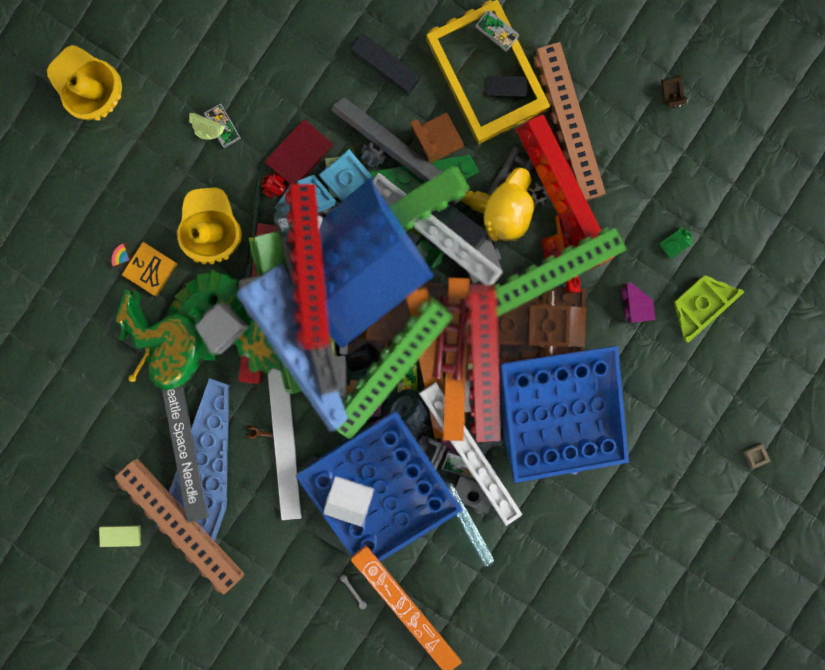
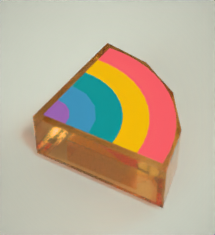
[111,242,132,268]

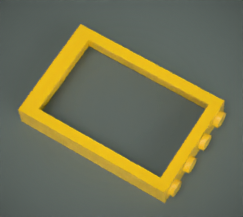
[426,0,550,145]

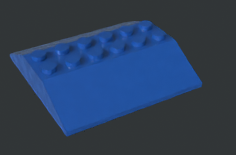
[319,178,433,348]
[500,346,629,483]
[296,411,463,562]

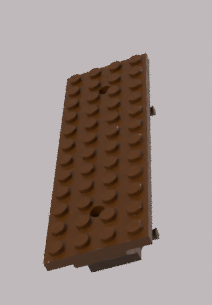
[348,282,586,364]

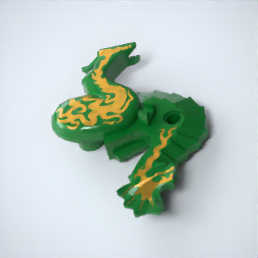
[115,270,283,390]

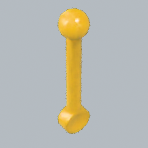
[129,348,150,382]

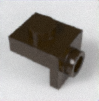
[661,75,688,108]

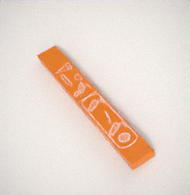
[350,545,462,670]

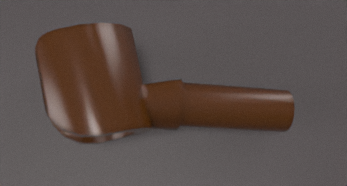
[245,425,274,439]

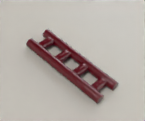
[432,296,469,380]

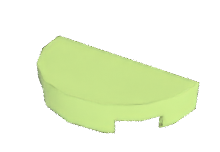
[189,113,225,140]

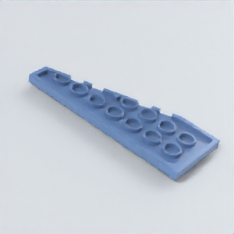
[236,264,348,431]
[157,378,229,541]

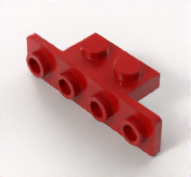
[541,215,581,293]

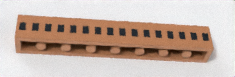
[533,42,606,201]
[114,459,245,595]

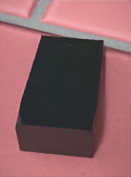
[486,76,528,99]
[345,343,381,372]

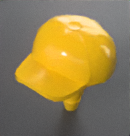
[47,45,122,121]
[460,167,534,242]
[177,188,242,264]

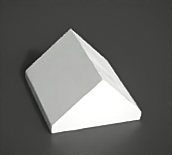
[323,476,374,526]

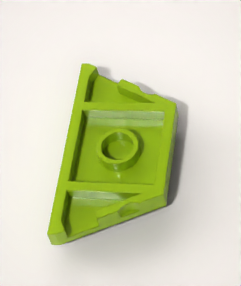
[674,275,744,343]

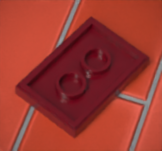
[265,119,334,185]

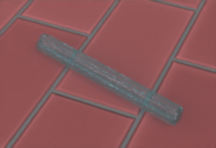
[446,483,493,567]

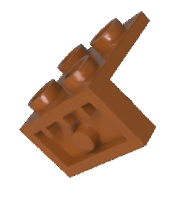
[410,113,464,163]

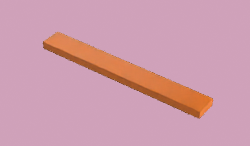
[443,278,469,441]
[407,287,445,439]

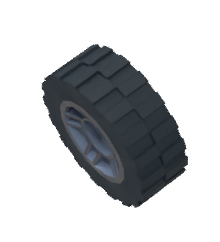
[383,389,428,432]

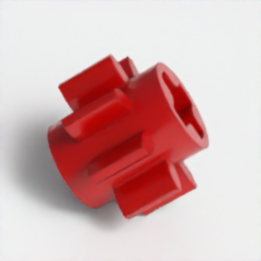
[261,173,285,199]

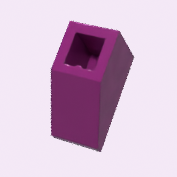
[621,283,655,323]

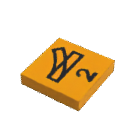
[122,242,178,296]

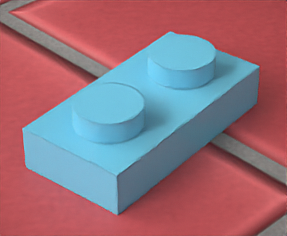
[297,175,335,213]

